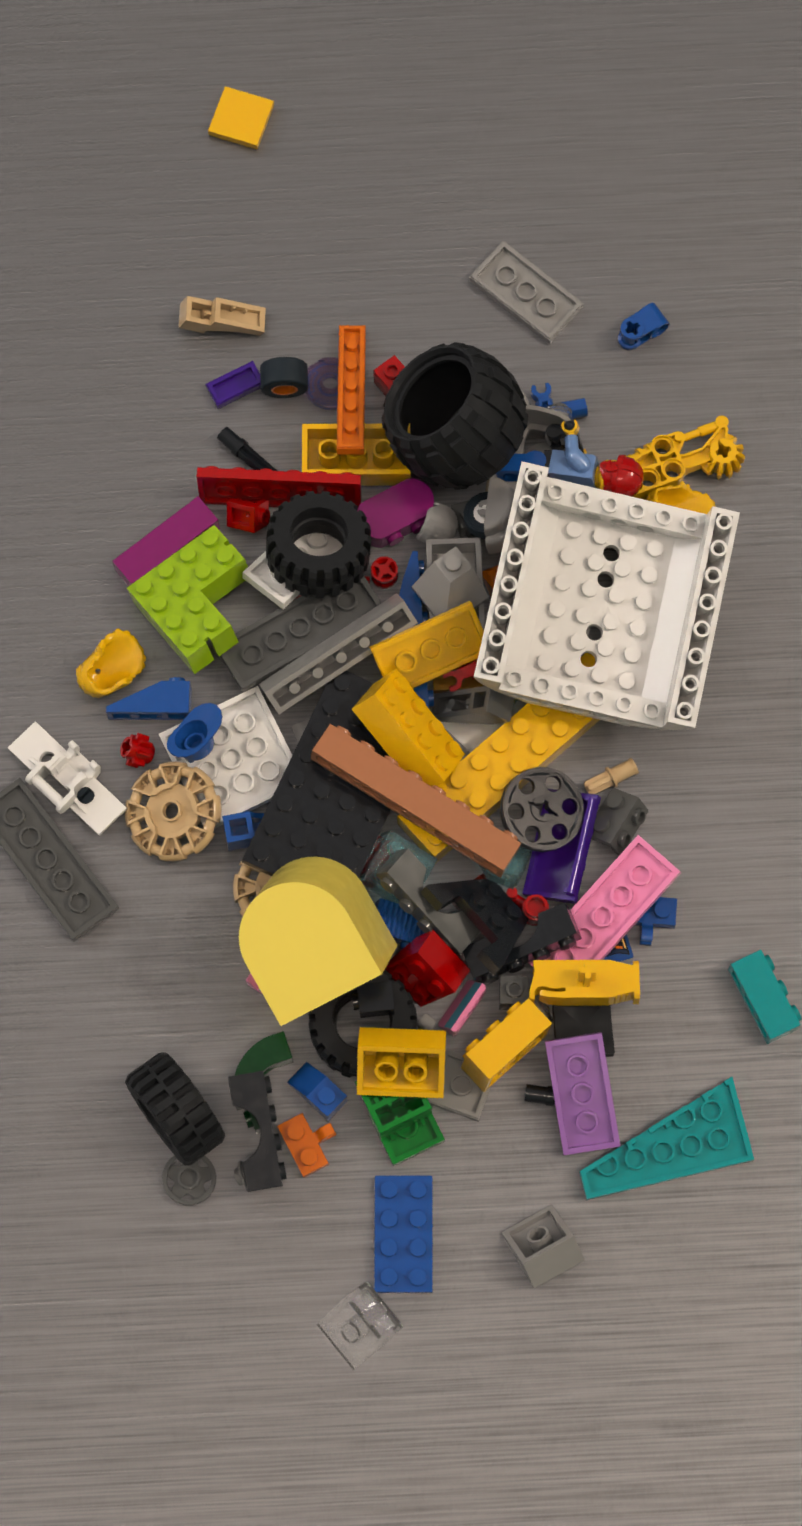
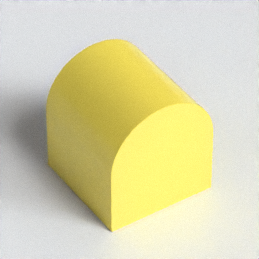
[239,857,398,1026]

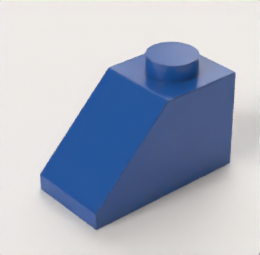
[287,1062,348,1122]

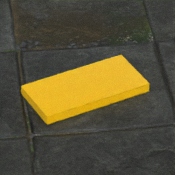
[369,601,484,688]

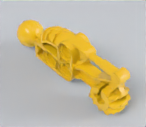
[627,415,745,500]

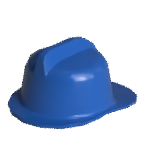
[167,703,223,763]

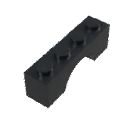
[463,902,582,985]
[228,1071,287,1192]

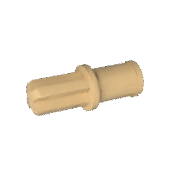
[584,758,639,794]

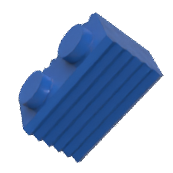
[375,898,425,949]

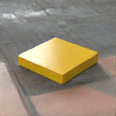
[208,86,274,150]

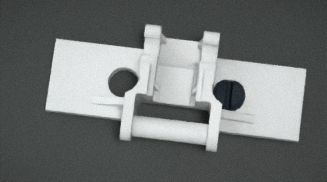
[8,721,127,836]

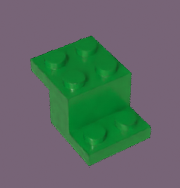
[355,1081,445,1167]

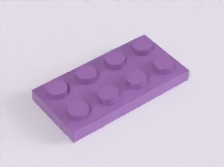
[545,1032,620,1155]

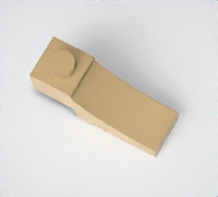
[179,296,266,336]

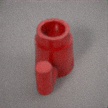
[506,887,549,926]

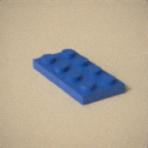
[374,1176,433,1293]

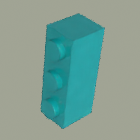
[728,949,802,1044]

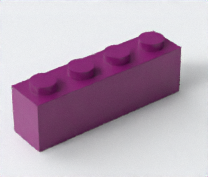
[112,496,220,586]

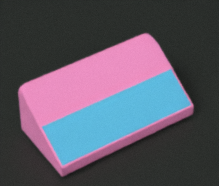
[438,980,486,1037]

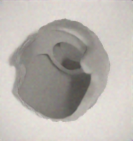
[416,502,458,544]

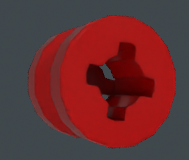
[371,556,398,589]

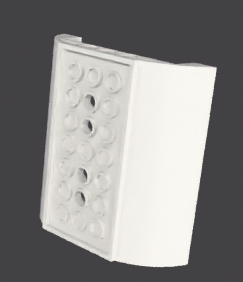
[474,461,740,730]

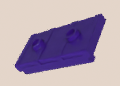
[522,789,601,904]

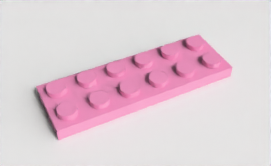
[528,835,681,967]

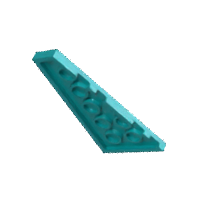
[579,1077,755,1200]

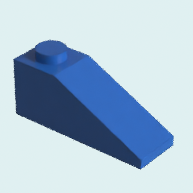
[106,677,192,720]

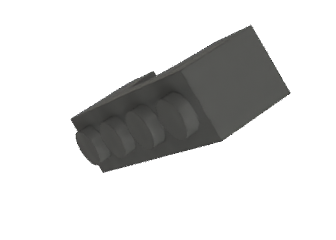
[375,848,481,954]

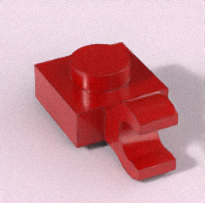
[442,659,478,692]

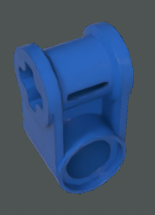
[618,303,670,350]

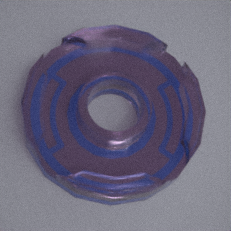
[305,357,338,410]

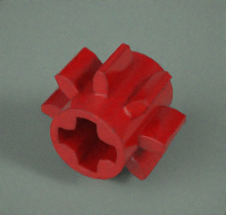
[120,733,155,768]

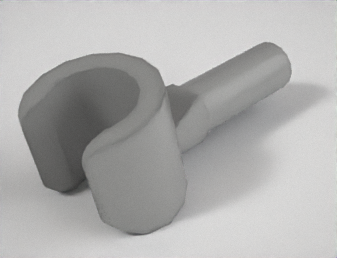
[417,1014,436,1030]

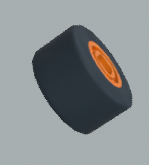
[260,357,308,398]

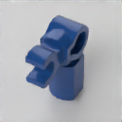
[531,383,588,419]

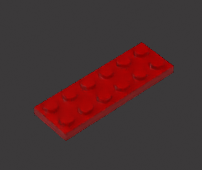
[197,466,362,510]

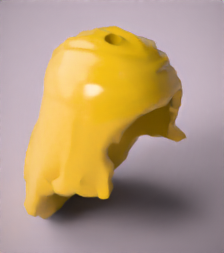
[646,481,716,514]
[76,628,146,698]

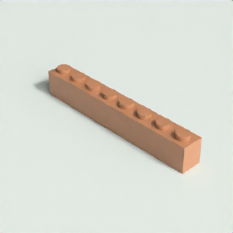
[311,724,521,878]

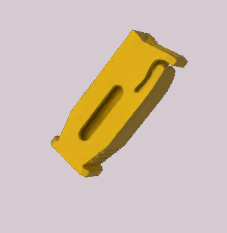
[529,960,640,1006]

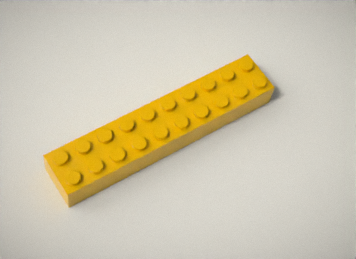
[397,653,599,864]

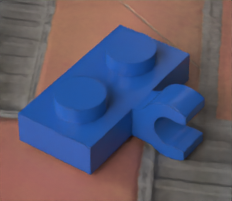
[635,897,677,946]

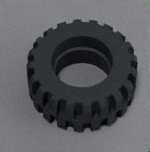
[266,491,371,598]
[308,970,417,1078]
[125,1053,225,1165]

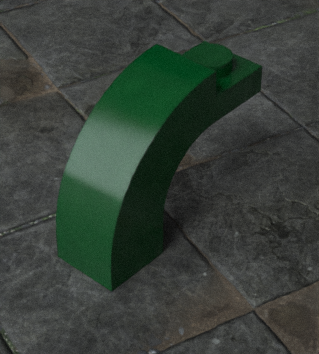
[234,1031,293,1134]

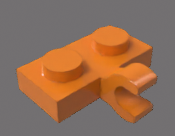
[277,1113,337,1178]

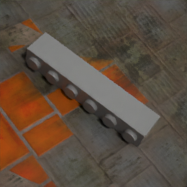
[259,593,418,714]

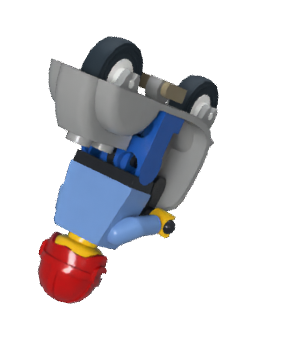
[463,390,644,555]

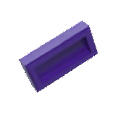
[205,361,261,409]

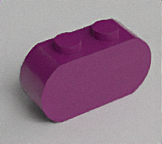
[357,478,434,548]

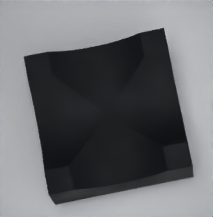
[552,1005,615,1057]

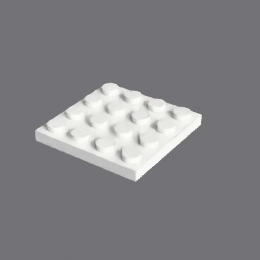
[159,686,292,828]

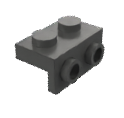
[591,787,648,855]

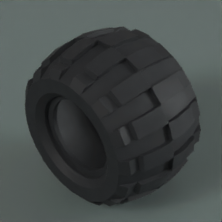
[381,342,528,490]

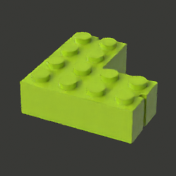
[127,525,248,674]

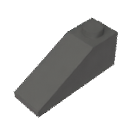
[431,686,514,725]

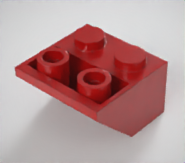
[385,930,470,1007]

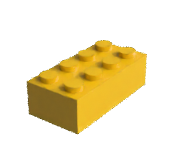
[302,423,411,486]
[352,669,465,786]

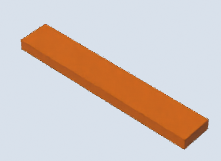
[337,325,366,455]

